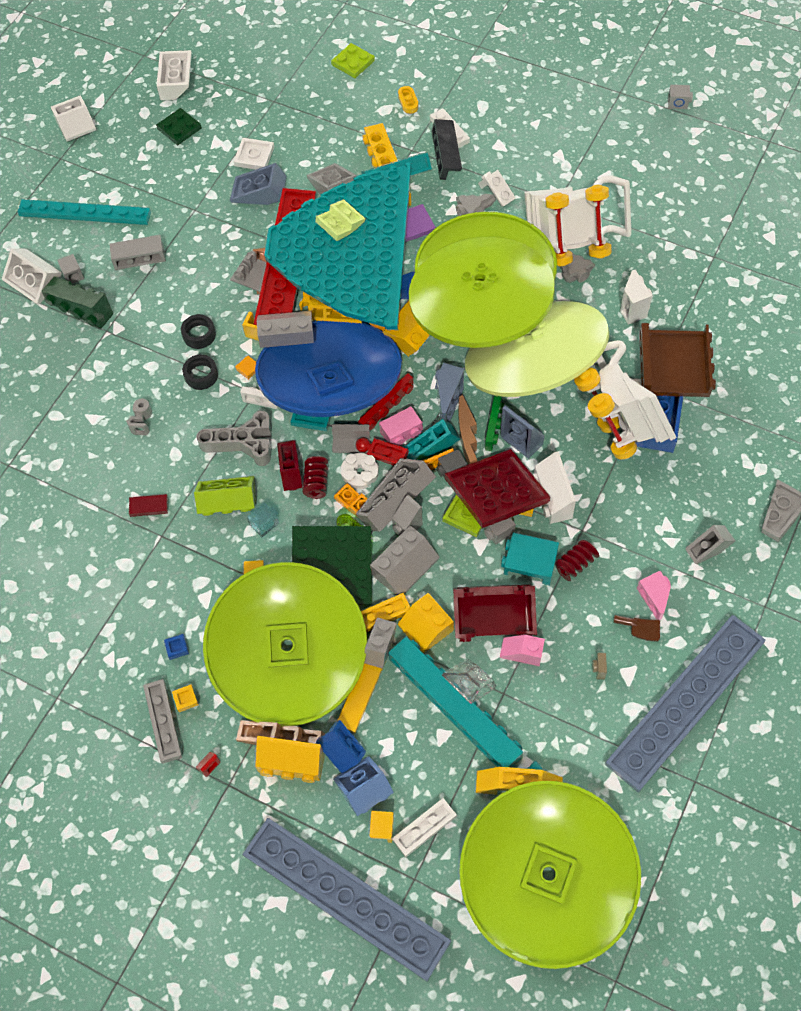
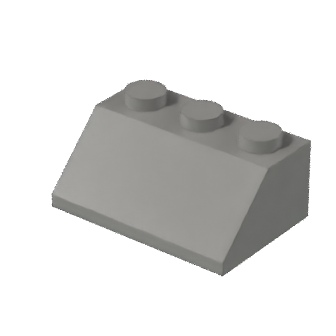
[257,311,314,348]
[370,526,439,596]

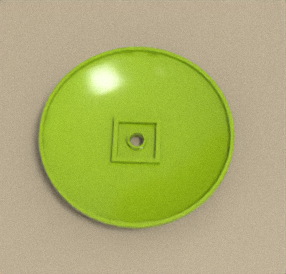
[203,562,367,727]
[459,781,641,969]

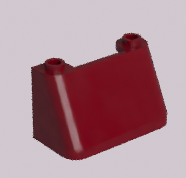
[453,584,537,642]

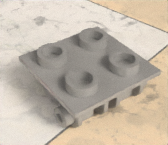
[230,251,267,292]

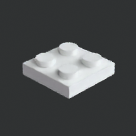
[233,138,274,170]

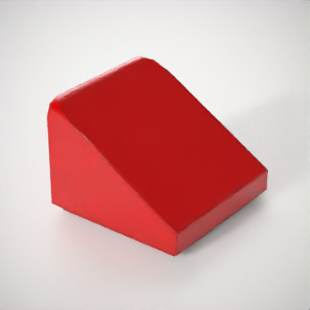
[196,752,221,777]

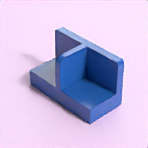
[316,720,366,773]

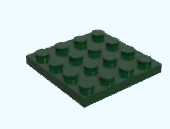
[292,526,372,605]

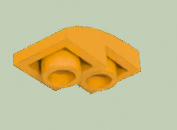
[334,483,368,516]

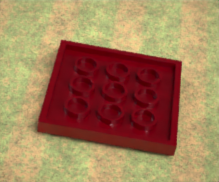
[445,449,550,529]

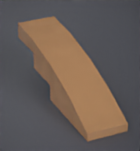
[458,395,477,465]
[236,720,325,745]

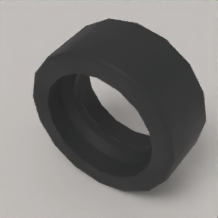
[180,314,216,349]
[182,354,218,390]

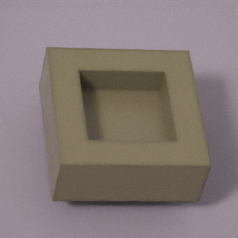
[592,653,607,680]

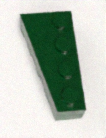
[42,277,113,329]

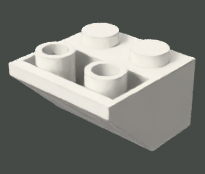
[51,95,96,141]
[620,270,653,324]

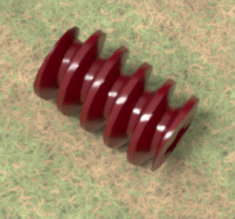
[302,456,328,499]
[555,540,600,581]

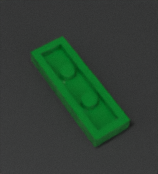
[485,395,505,452]

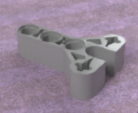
[196,411,271,466]

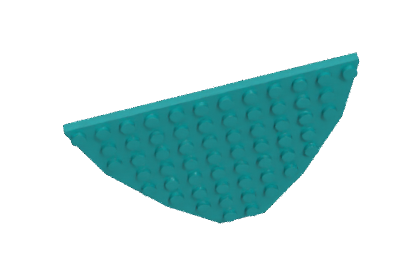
[264,162,411,330]

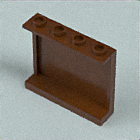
[639,323,716,397]

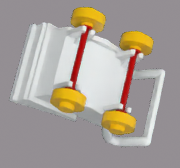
[524,175,631,266]
[574,340,677,460]

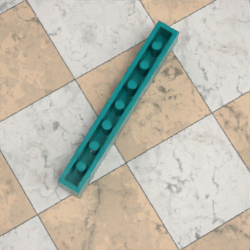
[388,637,523,768]

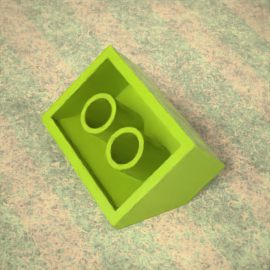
[194,476,256,516]

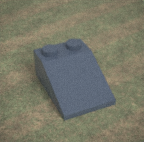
[230,163,287,205]
[435,363,464,423]
[501,406,544,459]

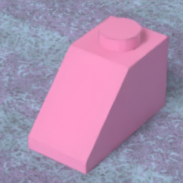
[637,571,671,620]
[500,635,545,666]

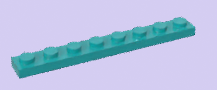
[17,199,151,225]

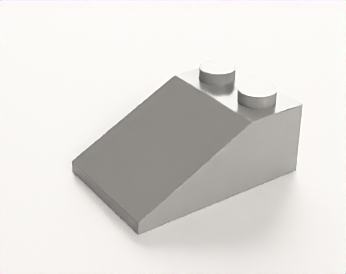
[307,163,356,194]

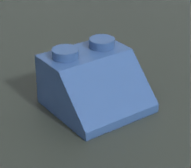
[333,756,394,816]

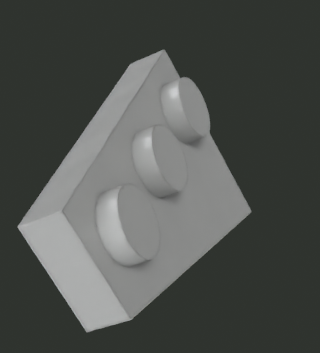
[761,480,801,542]

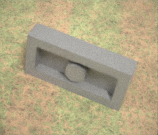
[332,424,370,453]

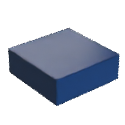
[164,634,189,660]

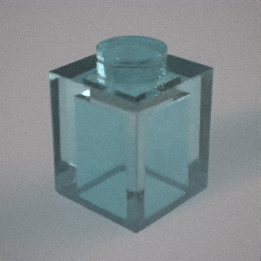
[247,503,279,538]

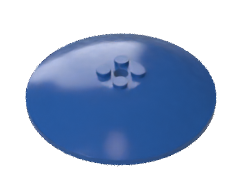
[255,321,402,417]

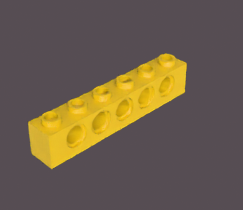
[362,123,411,206]

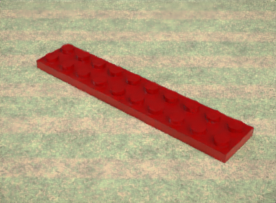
[253,188,316,326]

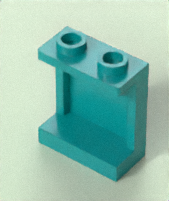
[501,533,559,586]

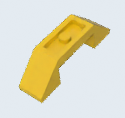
[476,767,563,795]

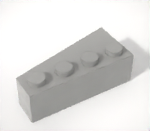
[356,458,436,532]

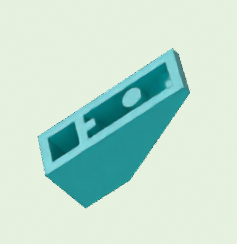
[404,419,460,461]

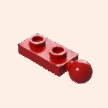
[355,438,409,466]

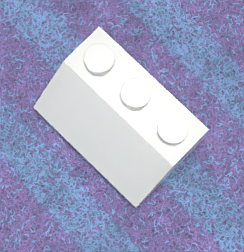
[157,50,191,100]
[2,248,62,304]
[532,451,576,524]

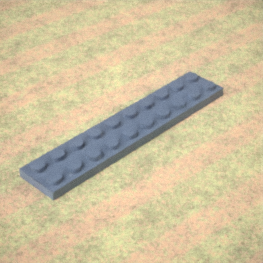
[605,615,766,793]
[242,818,451,982]

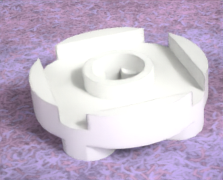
[341,453,379,489]

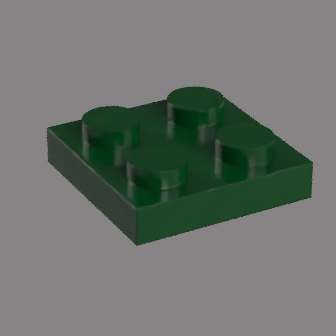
[156,108,202,146]

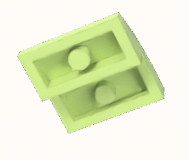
[315,200,365,241]

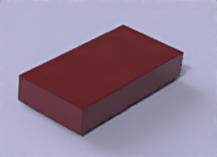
[129,494,168,517]

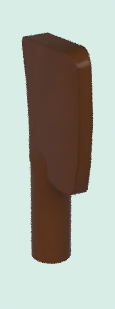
[613,615,660,642]

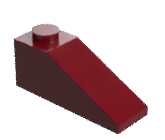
[277,440,303,491]

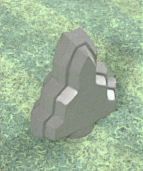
[456,194,496,216]
[561,249,595,283]

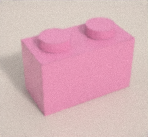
[379,407,423,446]

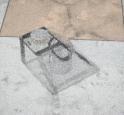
[442,658,496,704]

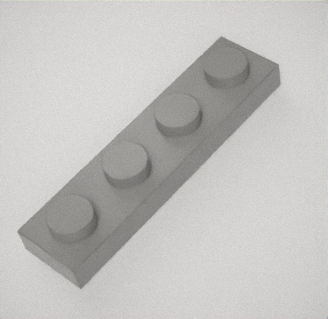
[143,679,183,764]

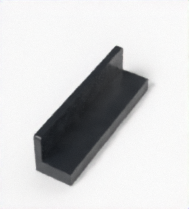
[431,119,462,180]

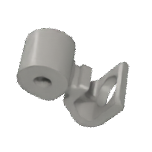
[126,398,152,435]

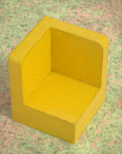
[242,311,259,341]
[370,811,394,843]

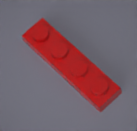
[358,373,414,430]

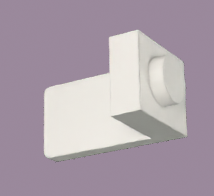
[478,170,515,207]

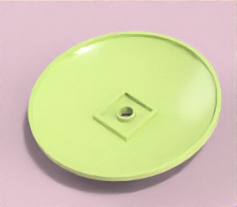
[465,301,609,397]

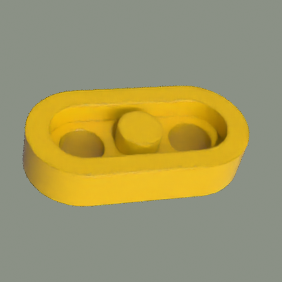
[398,86,418,114]

